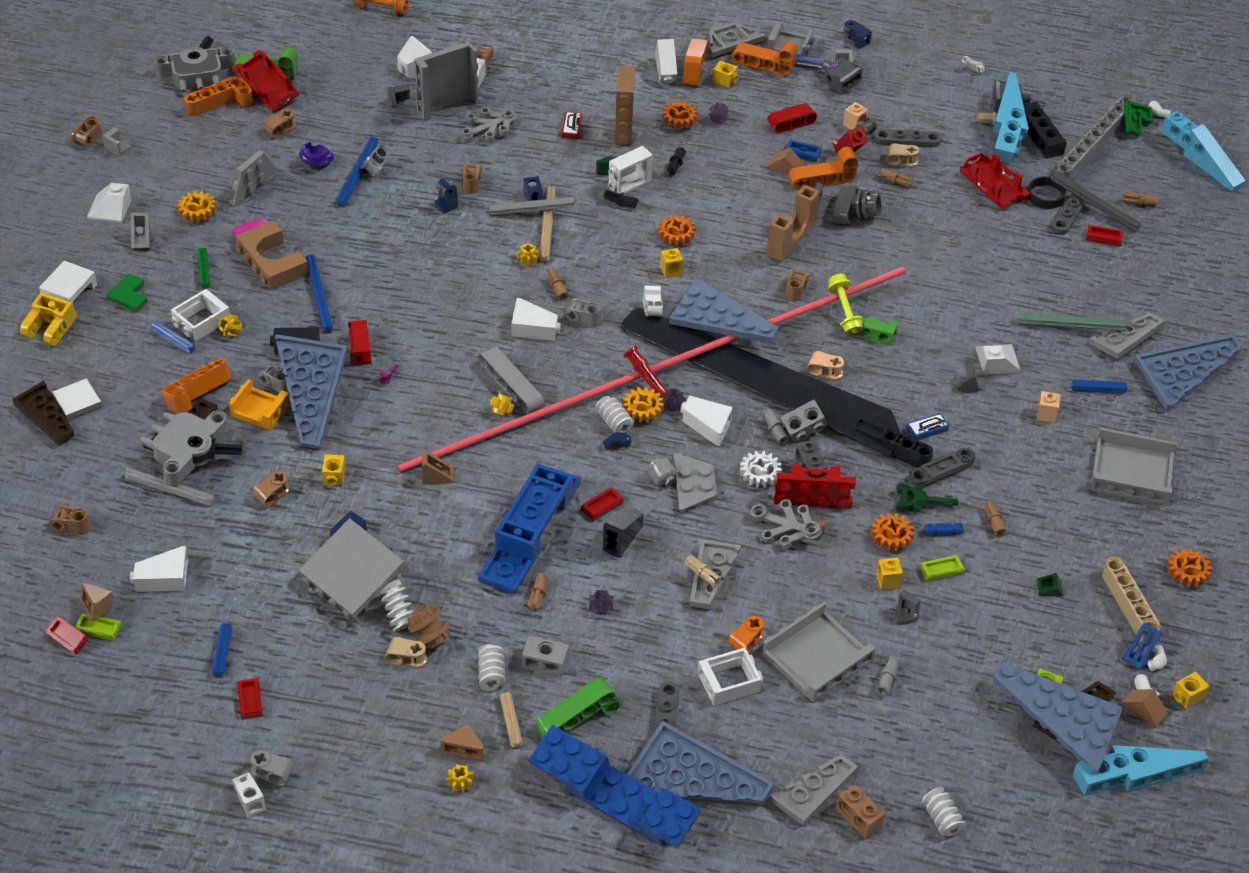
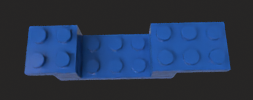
[478,463,581,594]
[528,725,701,849]

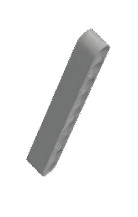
[1056,94,1136,180]

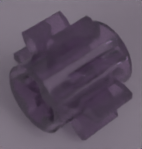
[708,102,730,124]
[662,388,685,412]
[589,590,614,615]

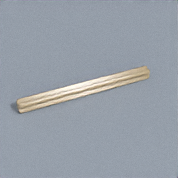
[540,186,555,262]

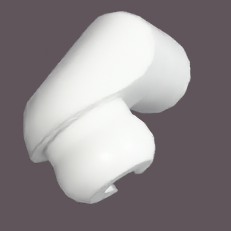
[962,56,985,74]
[1148,101,1171,118]
[1147,645,1167,671]
[1134,674,1160,696]

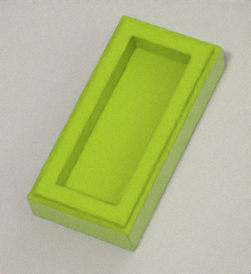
[919,555,965,582]
[75,613,122,641]

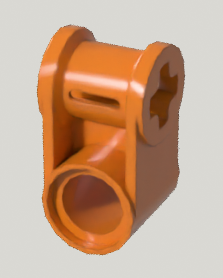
[728,616,764,654]

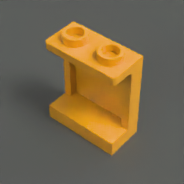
[229,379,290,431]

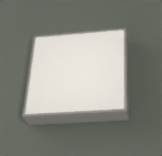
[51,378,103,420]

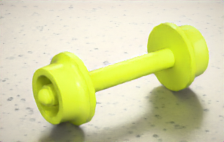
[828,274,864,335]

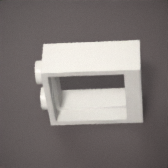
[608,146,653,194]
[171,289,230,342]
[698,648,763,706]

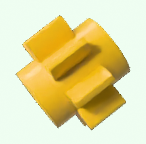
[517,244,539,266]
[219,314,242,338]
[490,393,514,416]
[447,764,474,792]

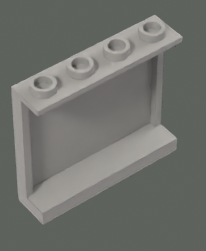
[415,42,479,121]
[1090,428,1177,506]
[298,518,410,624]
[762,602,876,702]

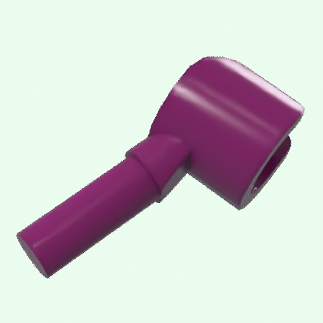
[379,364,399,383]

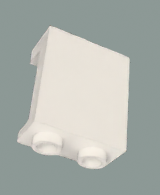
[39,261,97,304]

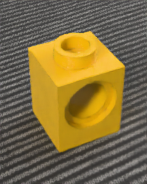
[712,61,739,88]
[660,248,683,278]
[322,454,346,486]
[876,557,903,590]
[1172,672,1210,709]

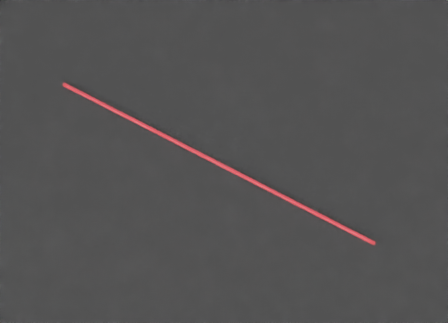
[397,267,906,473]

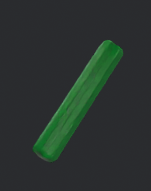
[197,247,210,289]

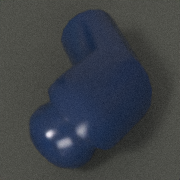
[602,432,632,449]

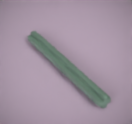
[1017,313,1127,331]

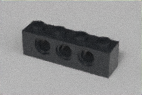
[1023,101,1067,159]

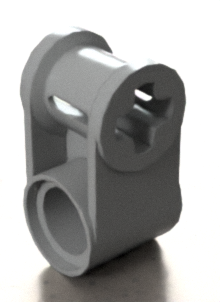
[360,145,389,178]
[565,298,601,327]
[257,362,288,393]
[250,750,294,786]

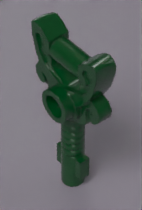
[896,483,958,512]

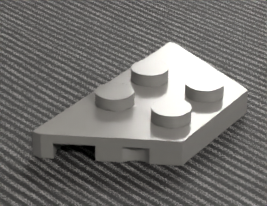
[709,22,765,58]
[229,150,277,207]
[673,453,717,515]

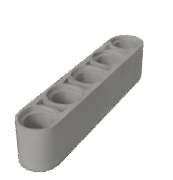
[478,347,544,414]

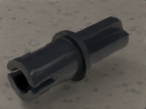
[667,147,686,175]
[603,189,638,209]

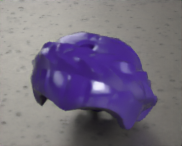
[299,142,334,168]

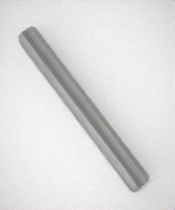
[489,197,575,215]
[124,468,215,506]

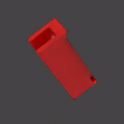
[832,126,868,156]
[348,320,372,366]

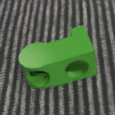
[862,317,899,346]

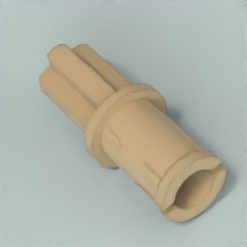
[977,112,997,125]
[684,555,721,588]

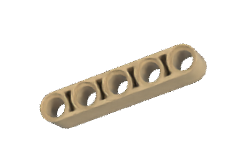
[1102,557,1161,645]

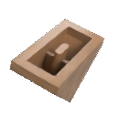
[767,147,804,174]
[422,450,454,485]
[81,583,112,621]
[1120,689,1168,728]
[440,724,484,762]

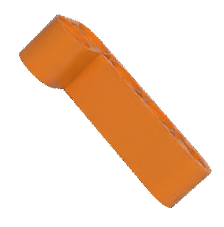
[683,38,708,86]
[731,41,797,76]
[184,76,253,116]
[788,147,858,190]
[161,359,232,414]

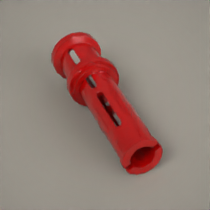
[623,346,668,398]

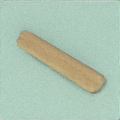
[500,692,522,748]

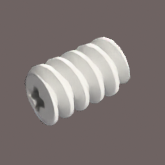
[595,396,634,433]
[379,585,414,632]
[478,644,506,691]
[922,787,967,836]

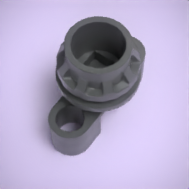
[832,186,882,224]

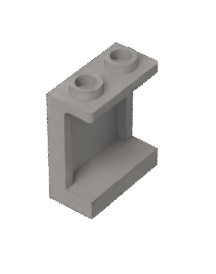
[767,21,815,56]

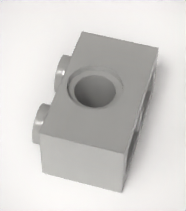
[522,636,569,677]

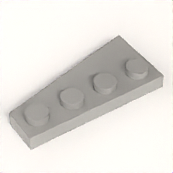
[1089,313,1165,359]
[689,539,741,609]
[769,754,858,826]

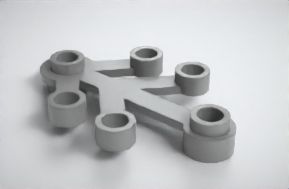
[460,107,517,143]
[751,499,822,549]

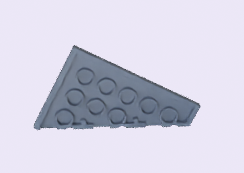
[669,279,779,343]
[275,334,348,449]
[1134,334,1242,411]
[993,662,1123,775]
[627,721,774,804]

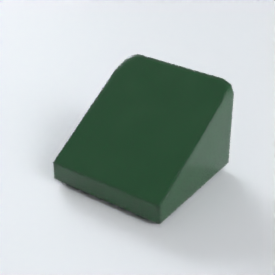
[596,156,614,175]
[1037,573,1063,597]

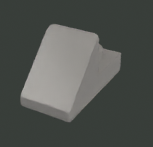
[130,212,152,249]

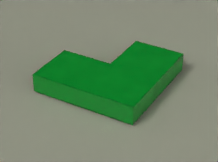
[1124,100,1153,136]
[107,273,148,312]

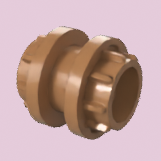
[407,604,450,649]

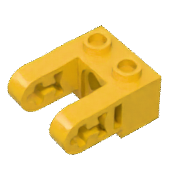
[20,292,78,346]

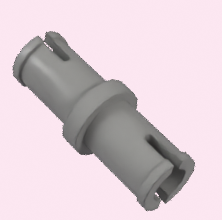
[762,409,789,445]
[876,656,900,696]

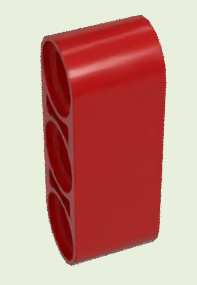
[767,103,817,133]

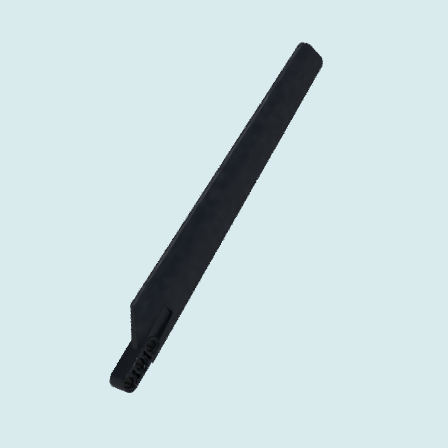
[622,308,933,468]

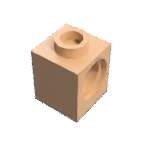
[843,102,868,129]
[1036,391,1060,423]

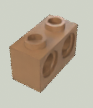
[836,784,885,839]

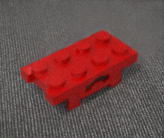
[233,49,300,113]
[959,152,1030,210]
[774,464,856,509]

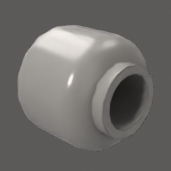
[648,458,677,487]

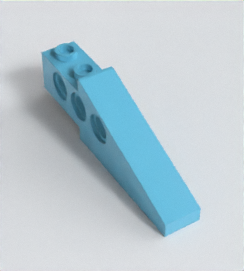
[993,72,1028,163]
[1161,111,1246,192]
[1073,745,1209,796]

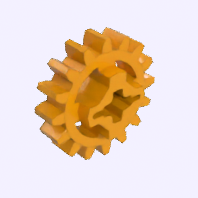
[177,191,216,222]
[623,387,664,423]

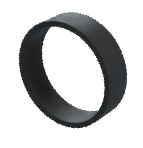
[1028,176,1066,209]

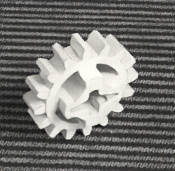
[739,451,782,488]

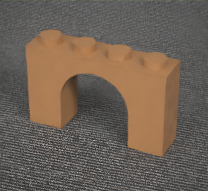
[615,66,635,145]
[766,185,820,262]
[235,220,309,290]

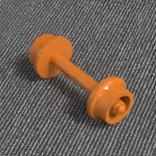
[354,0,409,16]

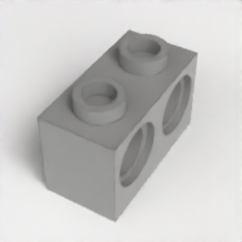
[780,400,827,443]

